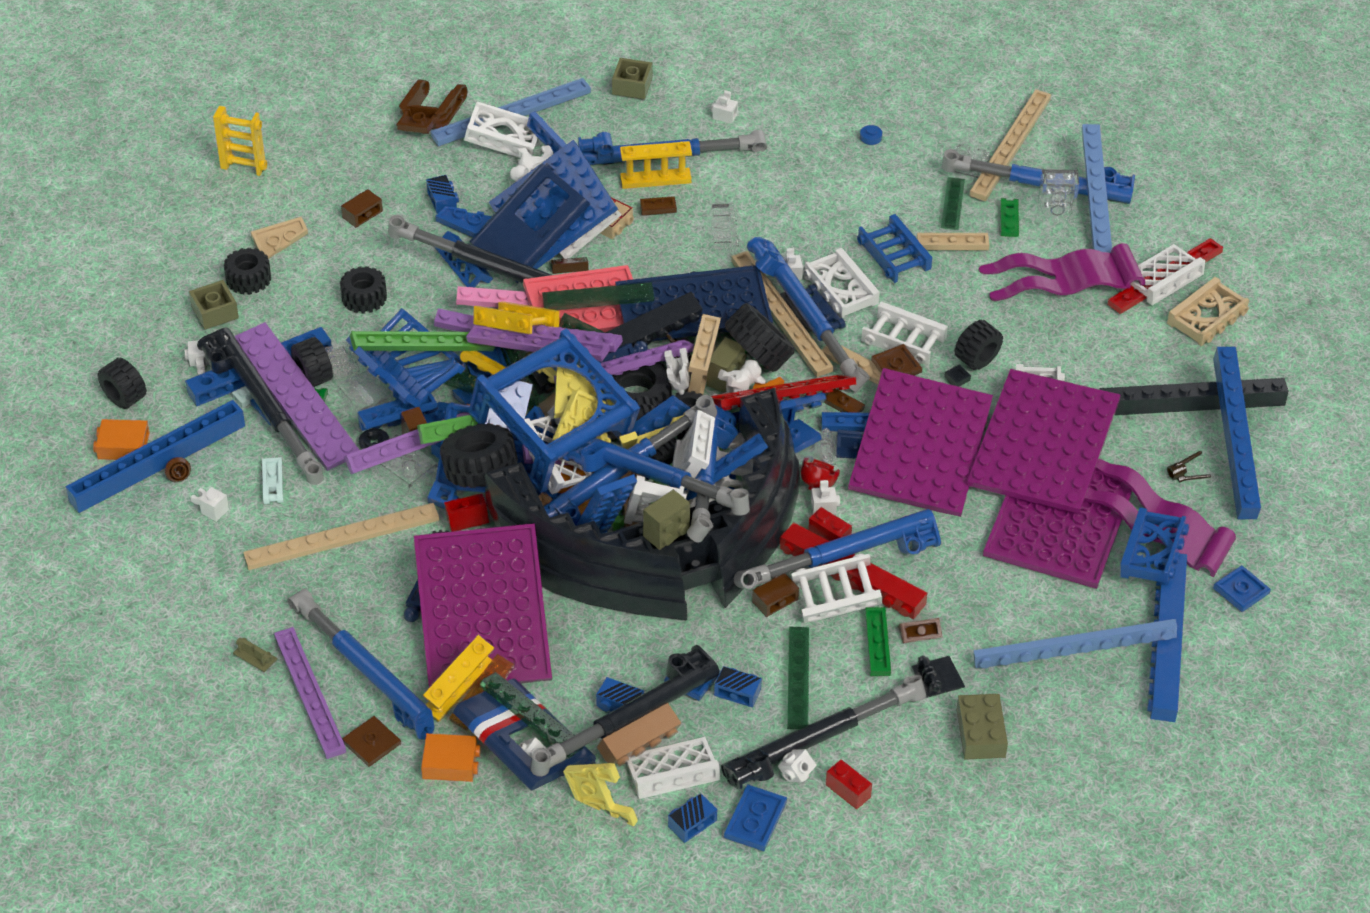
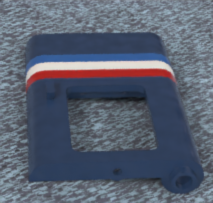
[453,679,596,791]

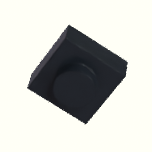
[944,364,971,387]

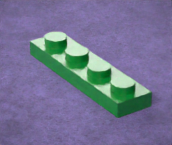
[865,607,891,676]

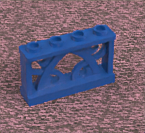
[1121,508,1189,585]

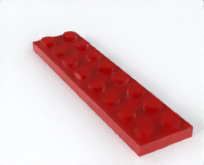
[711,375,857,410]

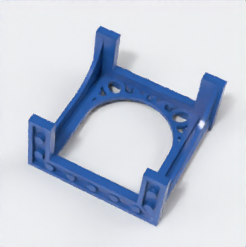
[468,328,640,493]

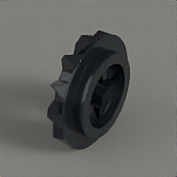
[359,428,389,449]

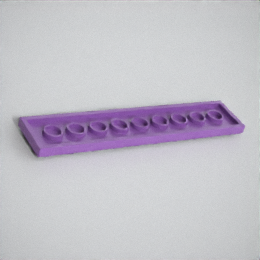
[235,322,359,471]

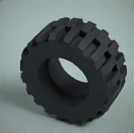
[725,303,795,372]
[612,361,672,405]
[440,423,518,488]

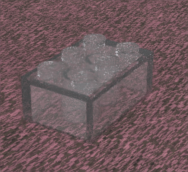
[1037,169,1079,223]
[370,434,438,498]

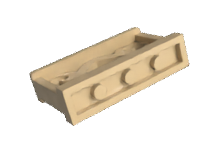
[1167,277,1249,346]
[685,314,721,394]

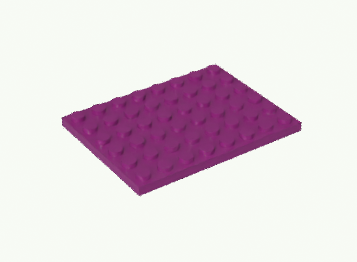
[848,368,993,517]
[967,369,1120,514]
[983,470,1133,589]
[414,524,552,689]

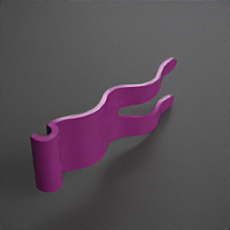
[979,243,1145,301]
[1085,458,1236,577]

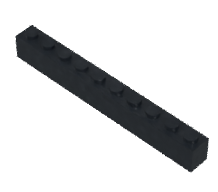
[528,291,703,395]
[1099,378,1289,416]

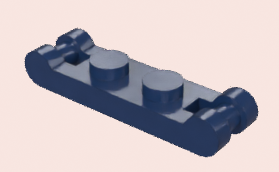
[806,284,846,332]

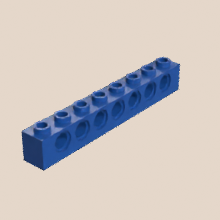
[185,327,332,407]

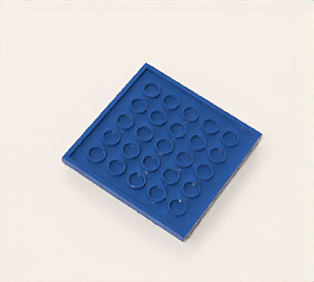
[489,140,618,269]

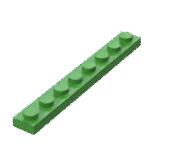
[350,331,495,351]

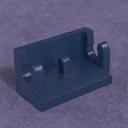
[835,430,864,459]

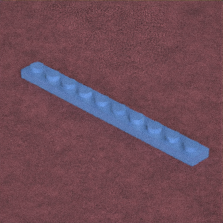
[431,78,591,146]
[1081,124,1112,253]
[973,619,1177,668]

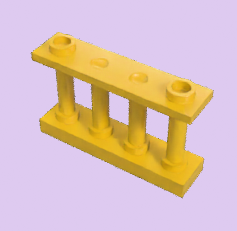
[213,106,267,176]
[620,141,692,189]
[473,301,559,334]
[423,635,494,722]

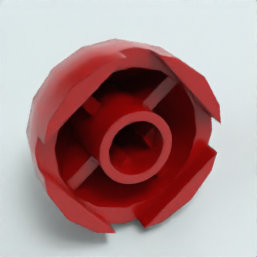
[800,458,840,491]

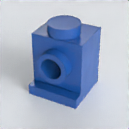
[427,481,459,509]

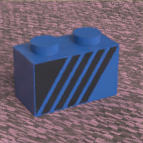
[426,175,459,214]
[714,666,762,708]
[596,677,644,712]
[668,793,718,843]

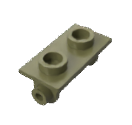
[233,638,278,672]

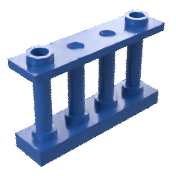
[857,214,933,283]

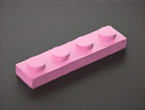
[456,286,530,308]

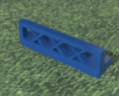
[435,231,493,288]
[357,393,438,431]

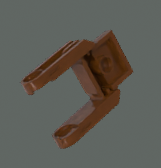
[396,79,468,134]

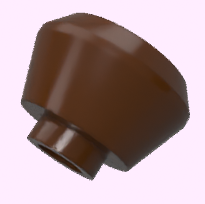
[165,457,191,482]

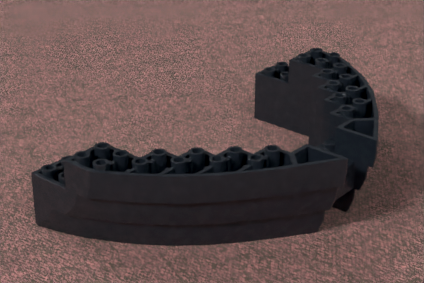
[484,388,800,620]

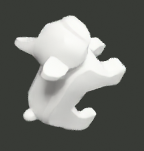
[510,145,553,181]
[665,348,692,395]
[712,360,766,411]

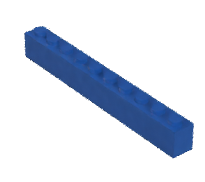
[1213,347,1261,520]
[65,400,245,513]
[1147,553,1187,722]

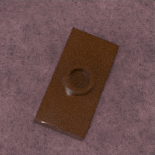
[640,196,677,215]
[823,388,865,413]

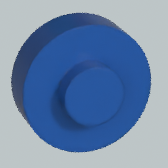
[860,125,883,145]

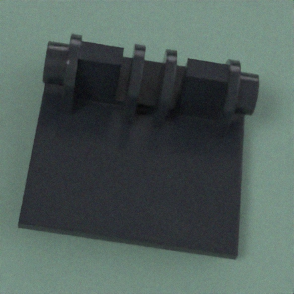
[912,655,965,698]

